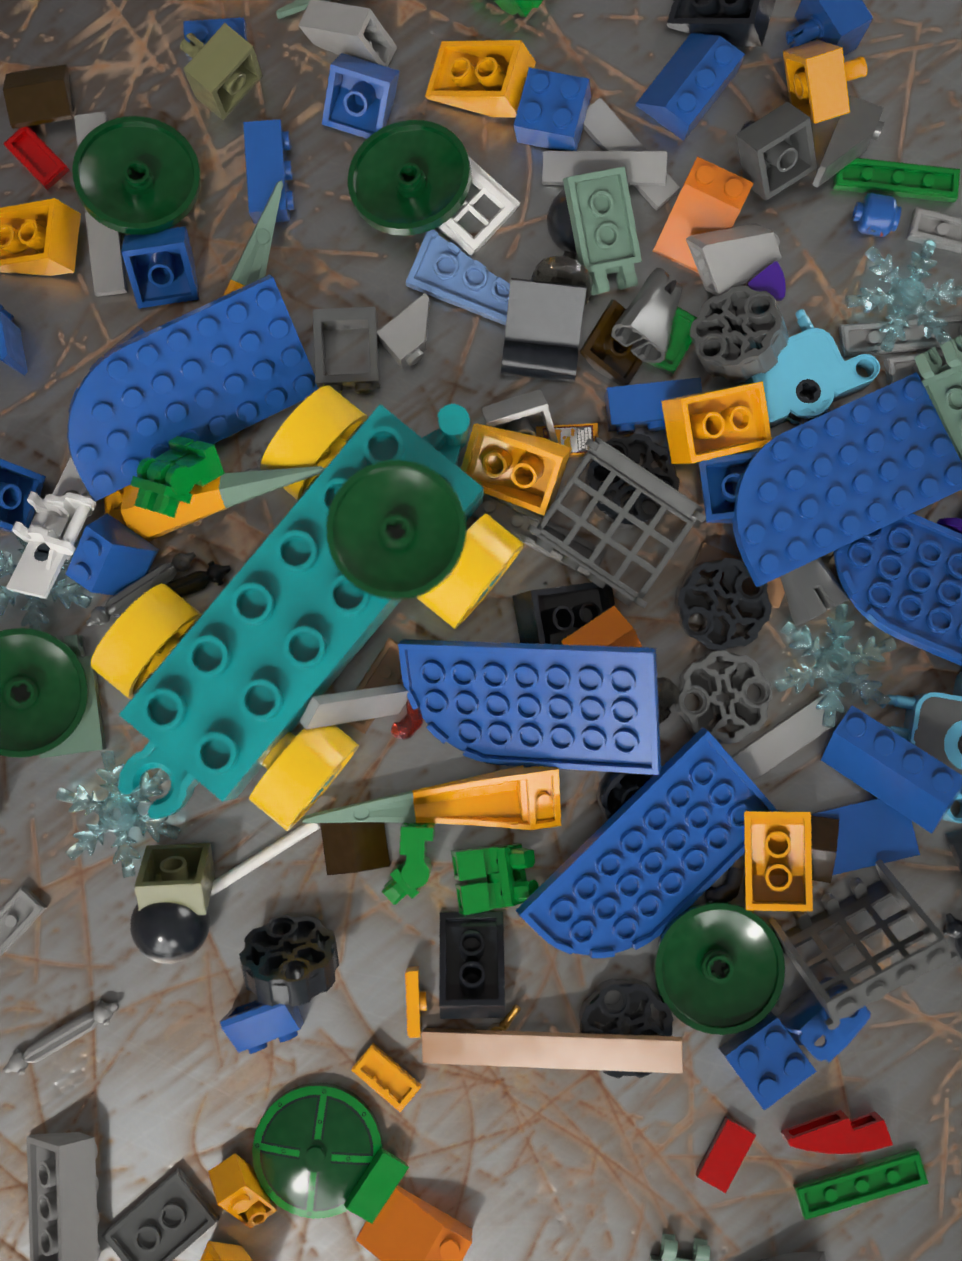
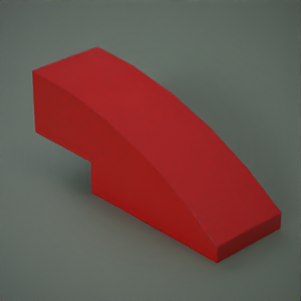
[781,1109,893,1154]

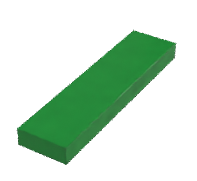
[833,158,960,203]
[793,1148,929,1220]

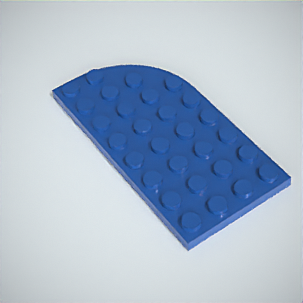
[67,275,319,502]
[732,372,962,588]
[834,513,962,666]
[398,639,661,775]
[516,727,779,958]

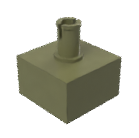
[180,23,263,120]
[134,843,215,915]

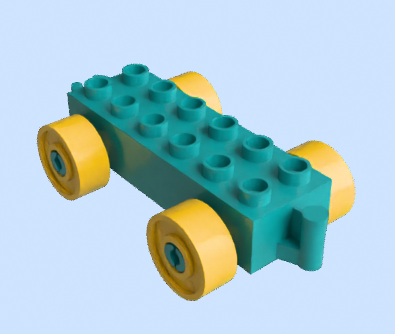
[90,385,525,831]

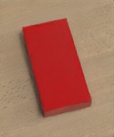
[3,126,70,191]
[696,1117,756,1193]

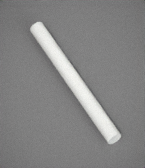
[210,823,320,896]

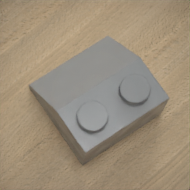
[481,389,558,443]

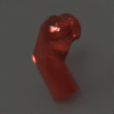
[391,700,423,740]

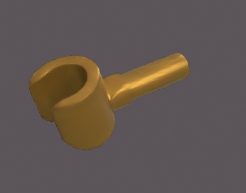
[488,1004,521,1031]

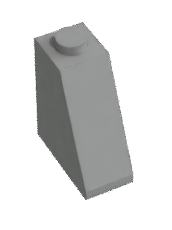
[299,0,397,67]
[686,223,782,296]

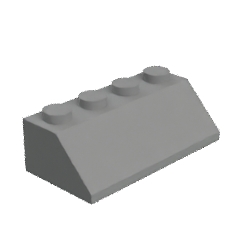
[27,1132,101,1261]

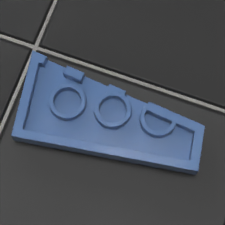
[406,229,510,326]

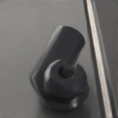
[705,866,745,903]

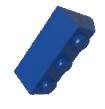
[635,33,745,141]

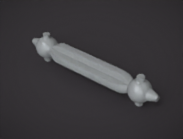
[3,1000,119,1075]

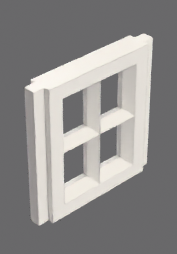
[437,156,520,258]

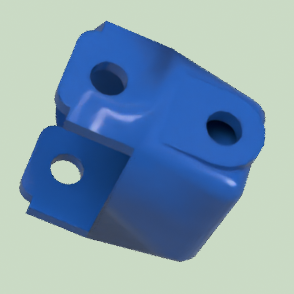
[780,977,871,1063]

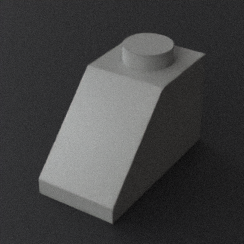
[377,293,430,369]

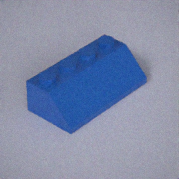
[821,705,962,834]

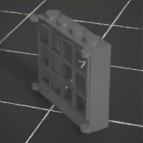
[527,437,707,608]
[768,859,958,1030]

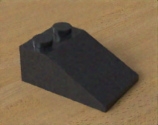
[667,0,776,46]
[512,582,616,645]
[439,912,505,1019]

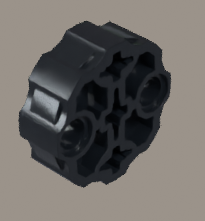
[585,433,680,530]
[675,557,772,651]
[239,915,339,1007]
[578,978,674,1079]

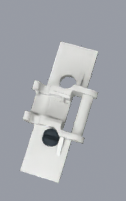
[6,458,97,599]

